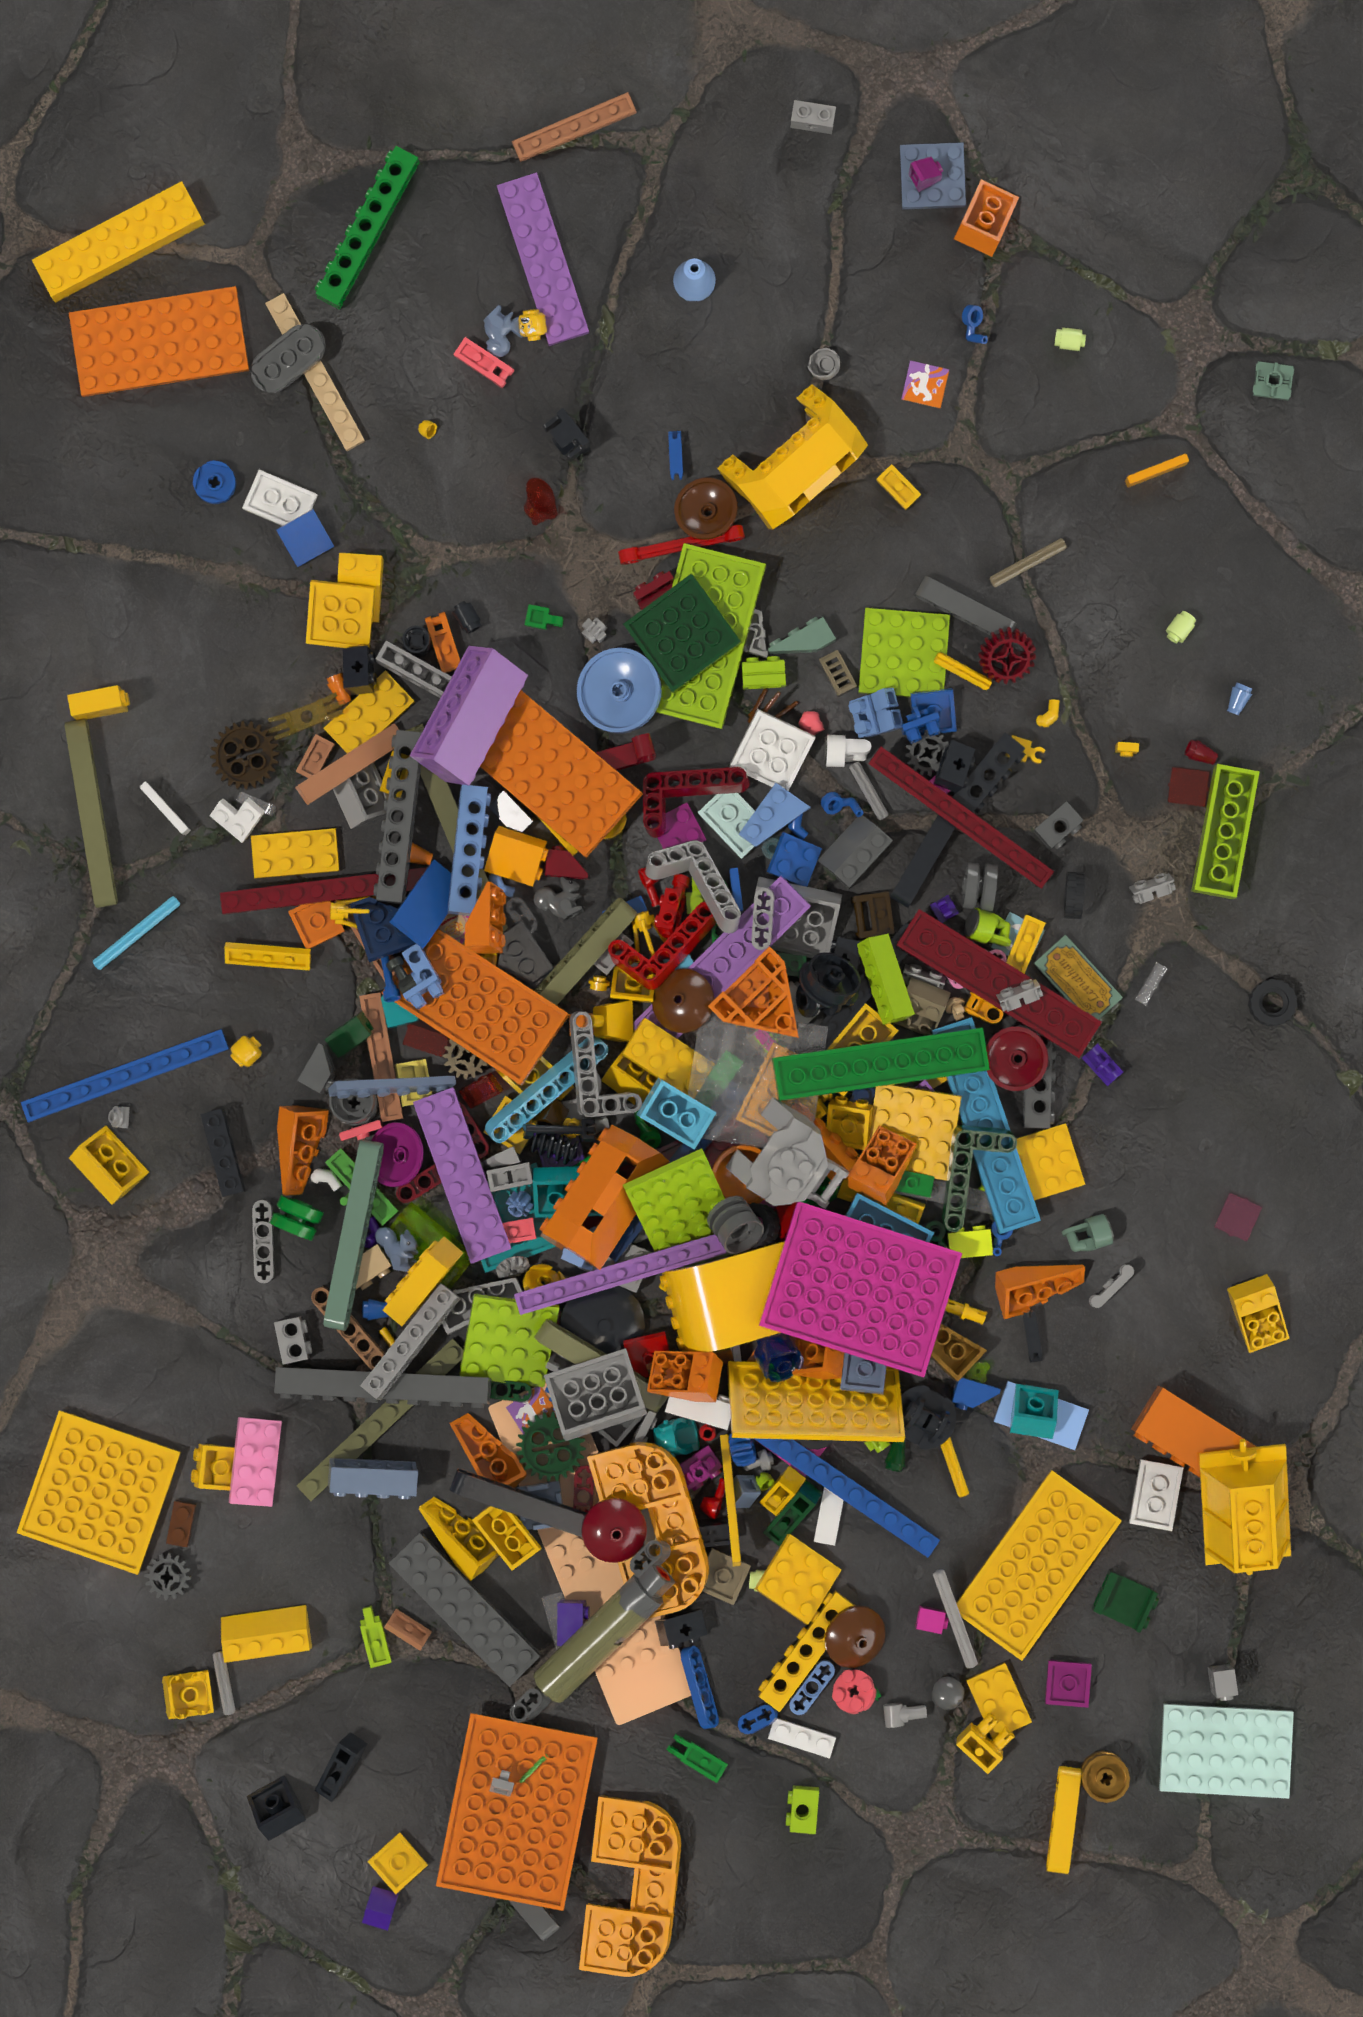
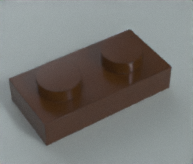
[166,1500,196,1547]

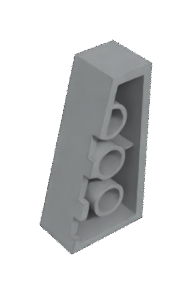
[429,1278,523,1335]

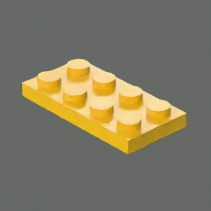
[324,670,415,753]
[251,828,340,879]
[621,1018,715,1099]

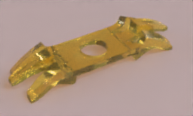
[268,692,345,740]

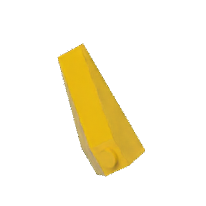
[419,1497,499,1581]

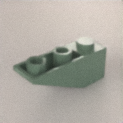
[768,617,836,654]

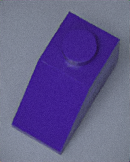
[557,1599,590,1646]

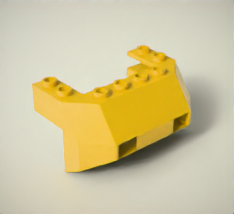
[717,384,868,529]

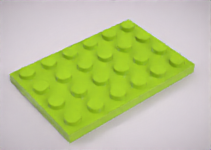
[623,1148,725,1252]

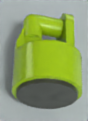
[964,908,1011,947]

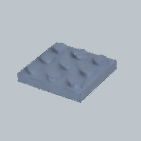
[900,143,966,210]

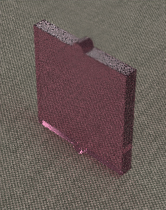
[1214,1193,1262,1242]

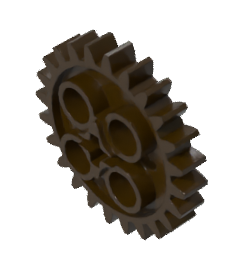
[210,721,280,790]

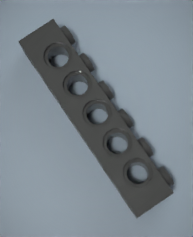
[1023,1027,1056,1129]

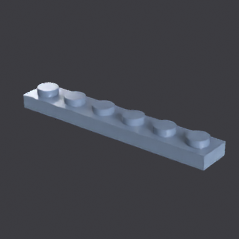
[328,1076,456,1099]

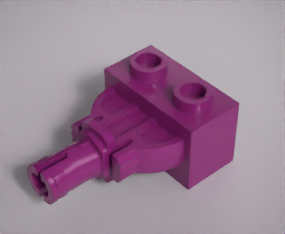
[679,1444,723,1492]

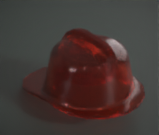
[524,478,558,525]

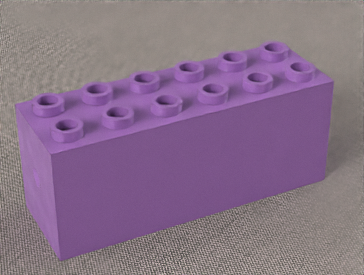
[410,646,528,786]

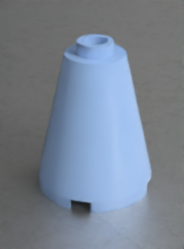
[673,258,716,301]

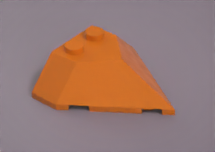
[708,946,799,1038]

